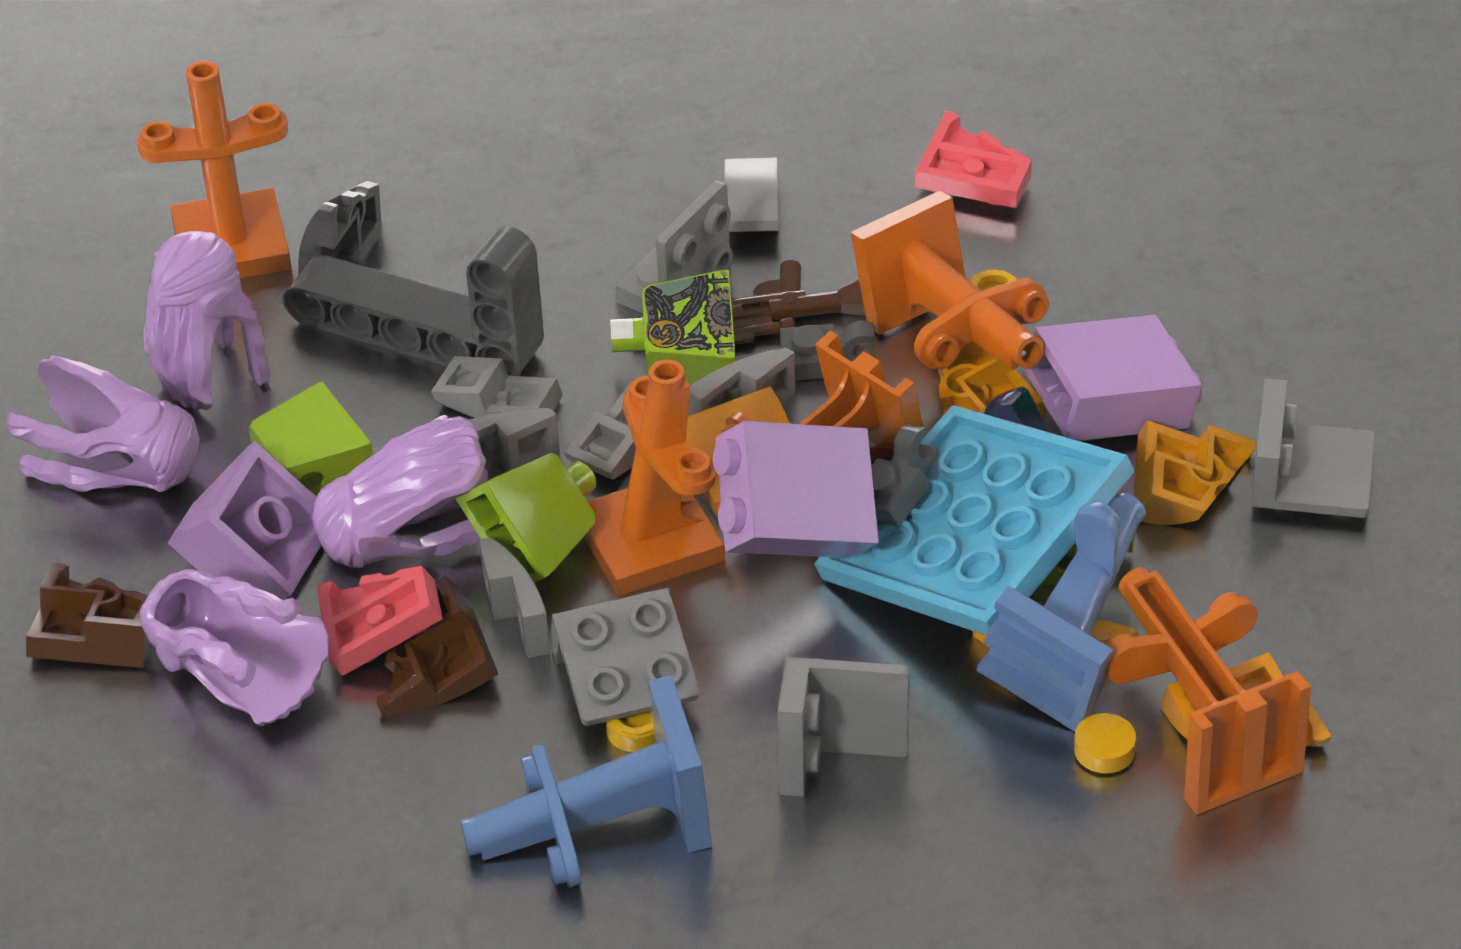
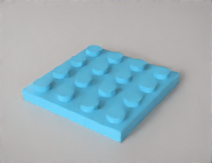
[814,405,1135,635]

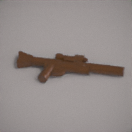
[638,260,865,345]

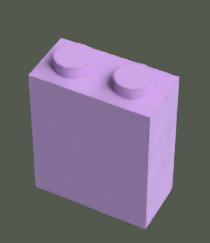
[1024,315,1202,441]
[713,421,879,558]

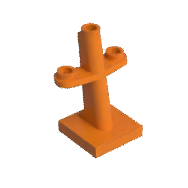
[137,61,292,279]
[851,191,1049,370]
[715,330,924,511]
[583,359,725,596]
[1106,567,1311,815]

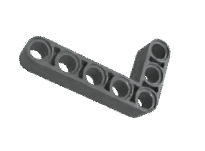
[283,226,544,376]

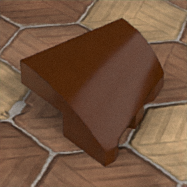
[26,563,151,668]
[376,575,499,718]

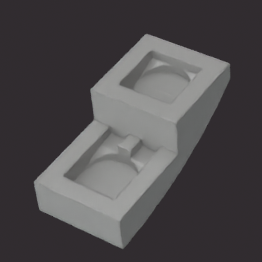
[725,158,779,232]
[688,348,795,416]
[431,356,563,418]
[564,382,636,480]
[468,408,560,472]
[479,537,550,658]

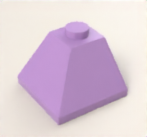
[168,441,321,599]

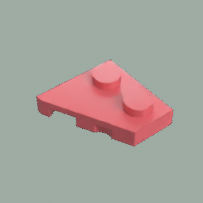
[915,111,1032,208]
[317,566,443,676]

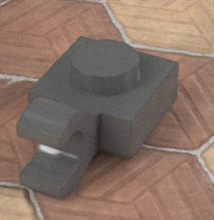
[780,321,876,381]
[871,423,939,527]

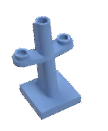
[977,493,1146,731]
[460,675,712,888]

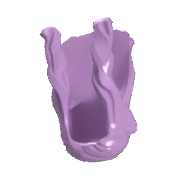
[143,231,271,410]
[6,355,200,492]
[312,415,488,568]
[140,569,330,726]

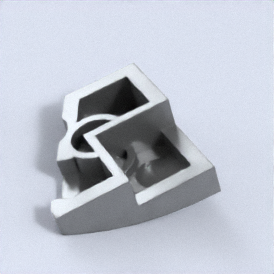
[298,181,382,275]

